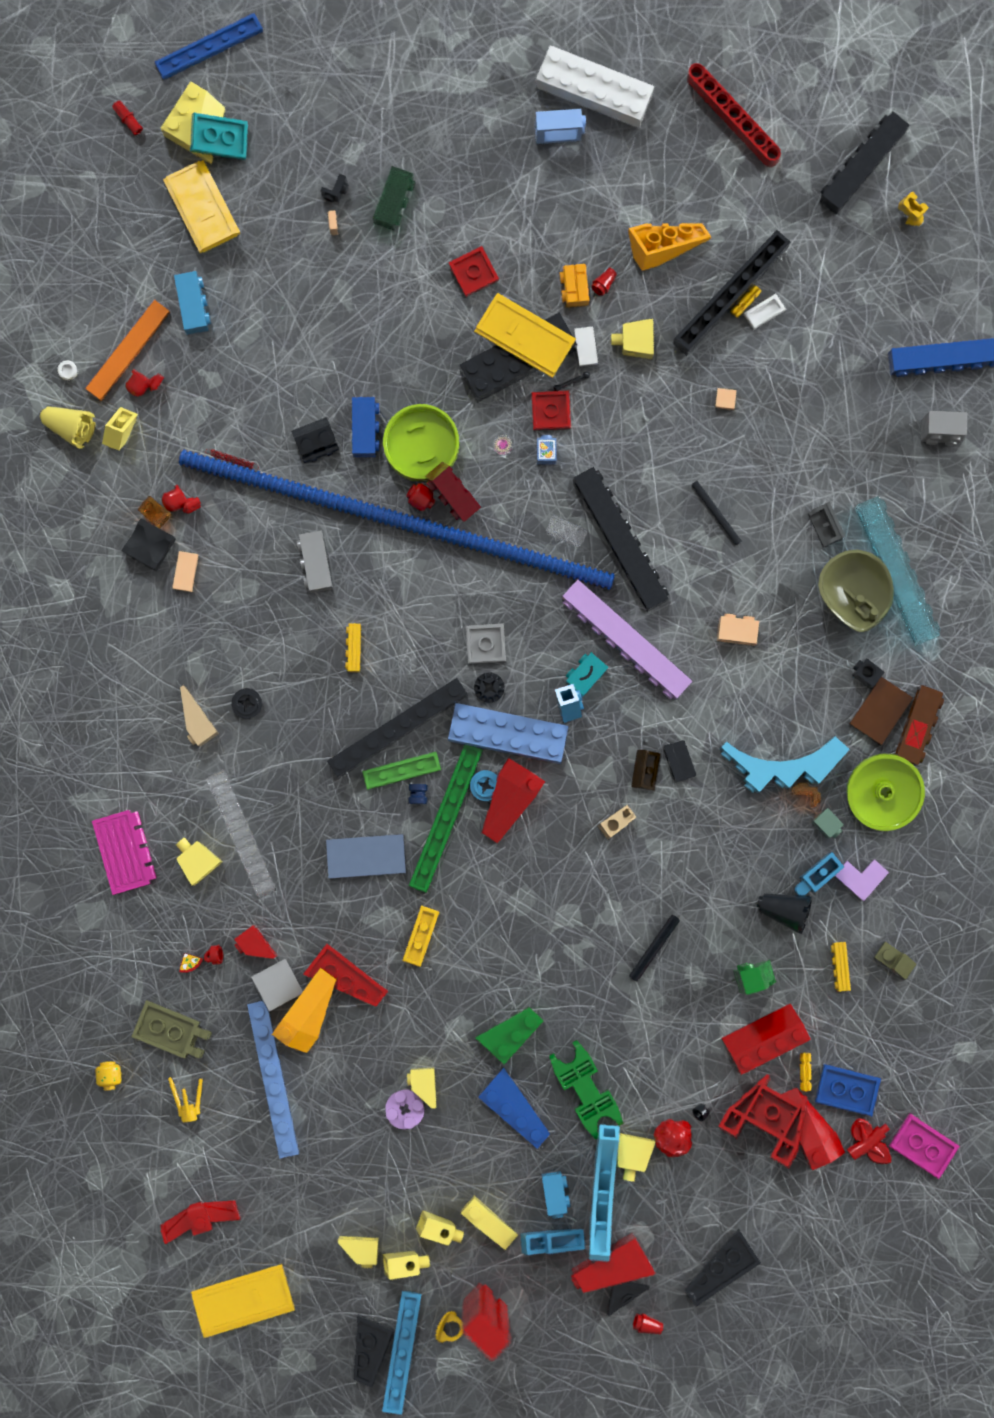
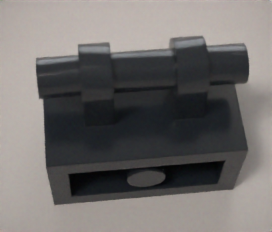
[291,417,339,464]

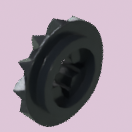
[474,672,505,703]
[231,688,262,719]

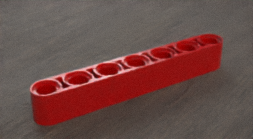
[687,63,781,167]

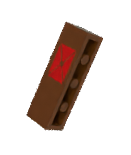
[894,685,944,766]

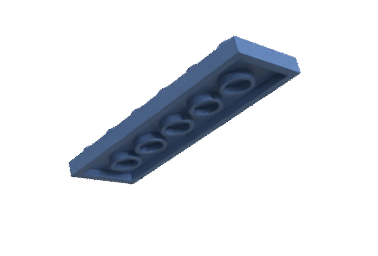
[448,703,568,764]

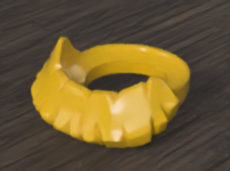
[436,1311,463,1343]

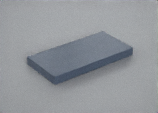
[326,834,406,878]

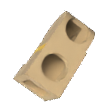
[598,805,636,840]

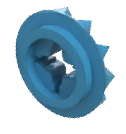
[470,770,497,801]

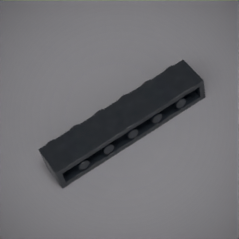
[819,111,910,215]

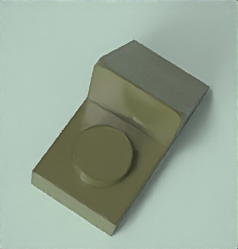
[874,942,916,980]

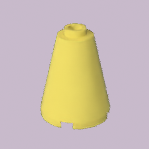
[40,406,96,448]

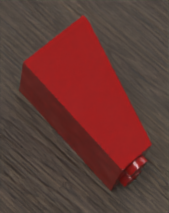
[571,1233,655,1293]

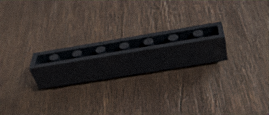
[673,230,791,356]
[573,466,669,612]
[327,678,468,778]

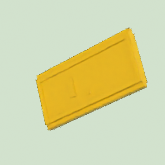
[163,160,241,253]
[474,293,576,378]
[191,1264,295,1338]

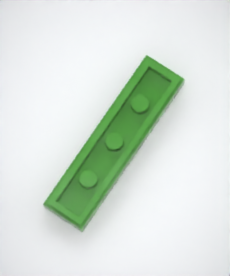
[362,752,441,790]

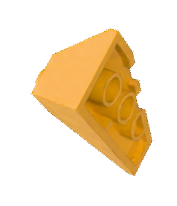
[628,223,711,271]
[272,968,336,1053]

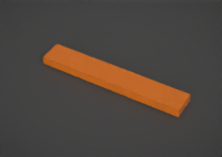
[85,300,170,401]

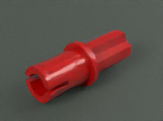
[112,100,143,136]

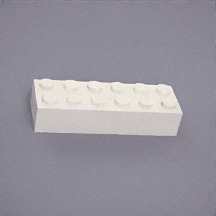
[535,45,654,128]

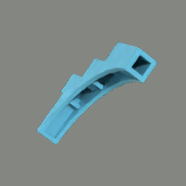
[720,737,850,793]
[589,1125,619,1261]

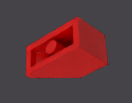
[234,925,278,959]

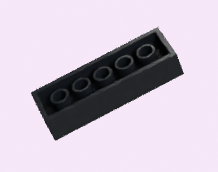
[459,312,577,403]

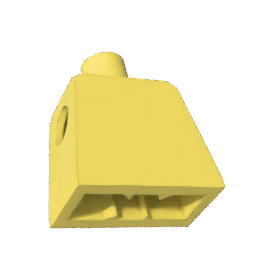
[611,319,654,359]
[176,838,223,886]
[617,1133,655,1181]
[416,1210,464,1245]
[383,1251,430,1280]

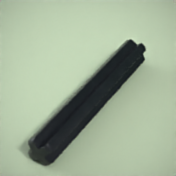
[629,915,680,982]

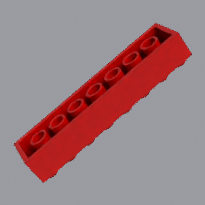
[462,1282,510,1361]

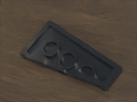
[685,1229,761,1307]

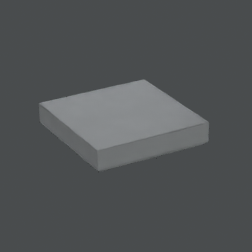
[466,623,506,664]
[250,959,303,1012]

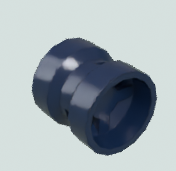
[408,784,428,804]

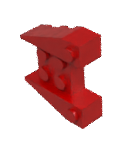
[718,1074,808,1169]

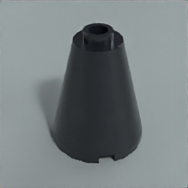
[757,893,812,934]

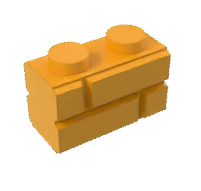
[559,264,589,308]

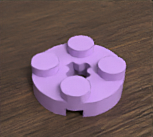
[385,1089,425,1129]

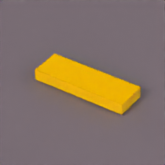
[402,906,439,967]

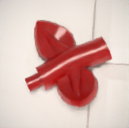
[846,1118,891,1164]

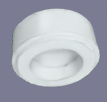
[58,360,78,381]

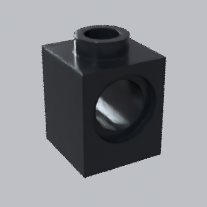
[852,658,885,689]

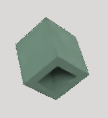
[811,808,844,839]

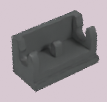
[808,502,845,548]

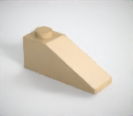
[180,685,219,747]

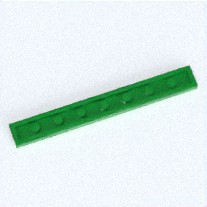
[409,744,483,893]

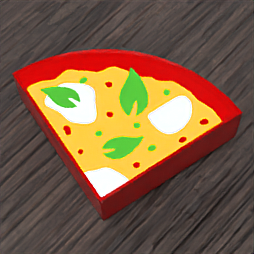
[179,953,204,973]

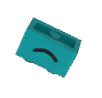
[565,652,609,698]

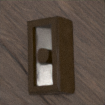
[631,750,660,791]

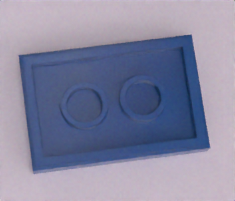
[814,1064,881,1117]

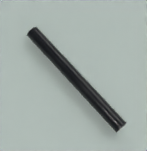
[691,481,742,545]

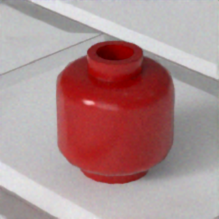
[406,483,436,511]

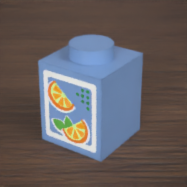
[537,435,556,465]

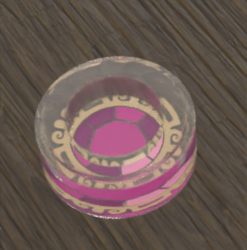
[493,434,512,454]

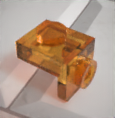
[138,496,172,529]
[792,783,821,807]

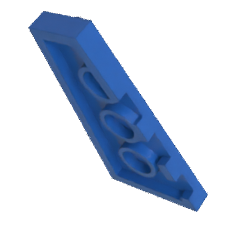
[478,1067,550,1149]

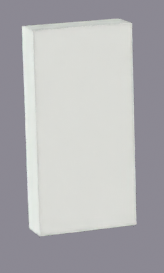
[743,294,786,330]
[574,326,598,367]

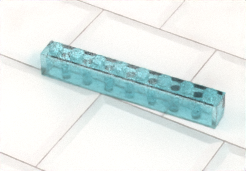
[855,496,941,647]

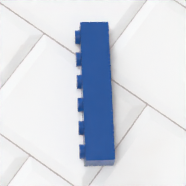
[888,338,994,377]

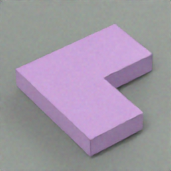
[835,860,889,901]

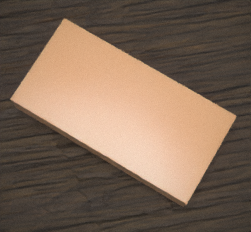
[173,551,199,592]

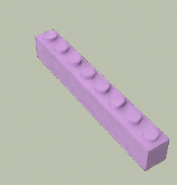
[562,580,692,700]

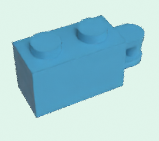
[794,852,844,896]

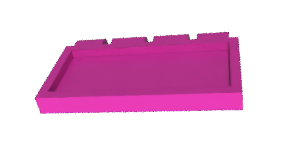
[92,810,157,895]

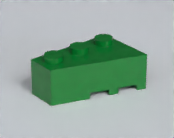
[733,960,776,995]
[475,1007,544,1064]

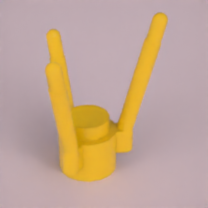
[168,1077,203,1122]

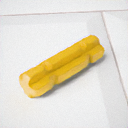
[731,285,761,318]
[800,1053,811,1091]

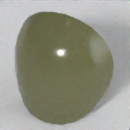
[818,550,894,632]

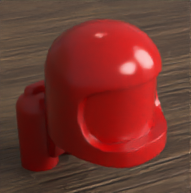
[126,369,165,397]
[161,484,201,514]

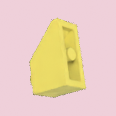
[102,407,138,451]
[407,1067,437,1109]
[338,1236,379,1268]

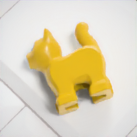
[898,192,929,226]

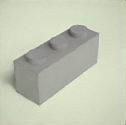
[297,530,333,593]

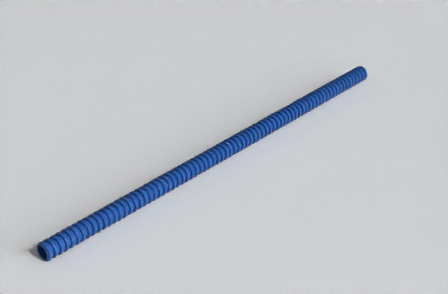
[179,449,615,590]

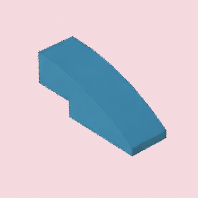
[520,1229,585,1255]

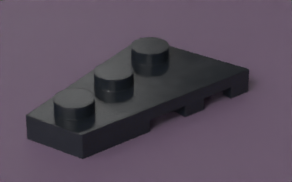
[353,1315,394,1388]

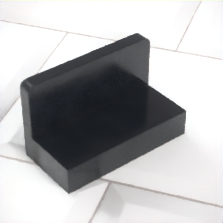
[662,740,696,783]

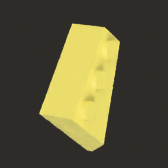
[161,81,225,164]

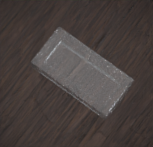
[546,515,588,548]

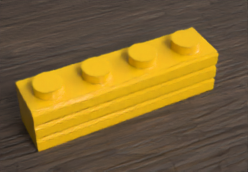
[345,623,361,672]
[830,942,851,992]

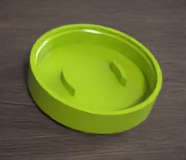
[383,404,459,482]

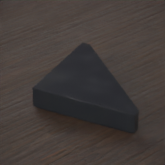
[607,1281,650,1316]

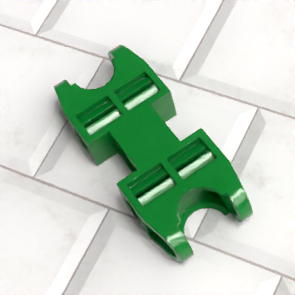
[549,1040,623,1140]

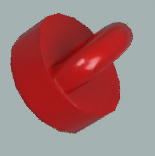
[204,945,224,965]

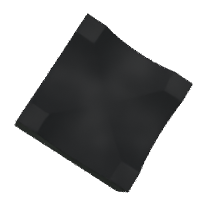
[121,518,176,572]

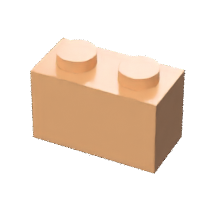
[717,614,759,646]

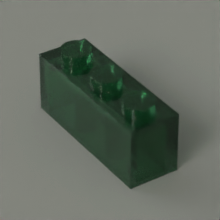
[373,166,416,231]

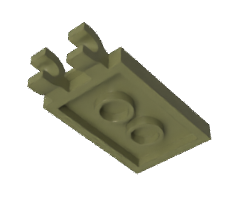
[131,1000,212,1059]

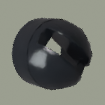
[692,1104,710,1121]

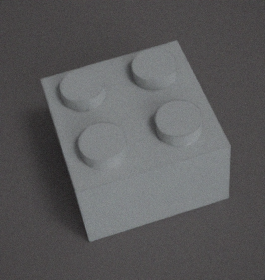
[921,411,968,446]

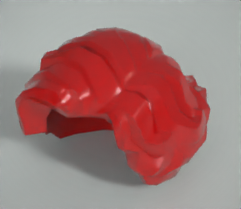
[654,1119,692,1157]

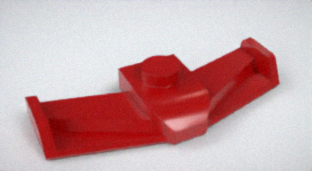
[161,1200,241,1245]

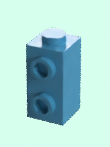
[555,684,584,723]
[542,1171,570,1218]

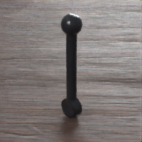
[553,371,590,391]

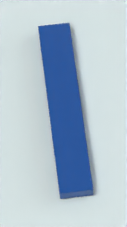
[155,13,263,80]

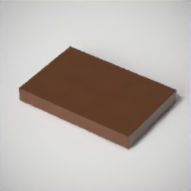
[849,677,913,746]

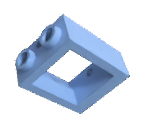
[535,109,586,144]

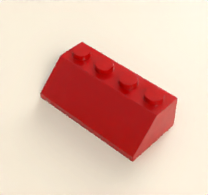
[721,1003,811,1075]

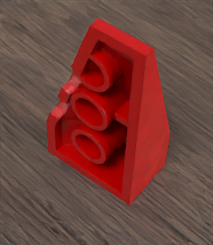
[481,758,545,843]
[781,1087,845,1170]

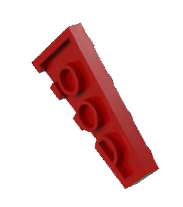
[303,943,388,1007]

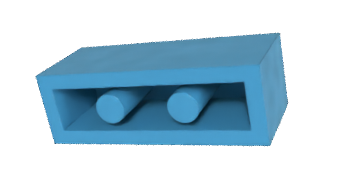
[174,271,211,335]

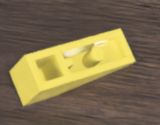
[461,1195,518,1250]

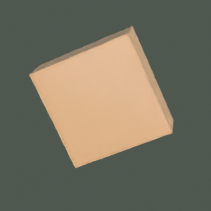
[328,211,338,235]
[715,388,736,410]

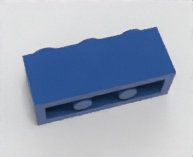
[352,397,380,457]

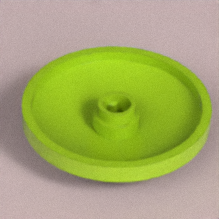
[846,754,925,831]

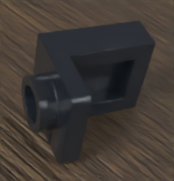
[320,174,349,203]

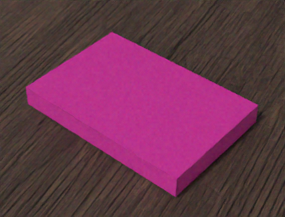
[889,1113,960,1179]

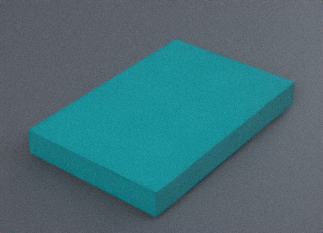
[190,112,248,160]

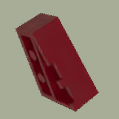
[425,462,481,522]

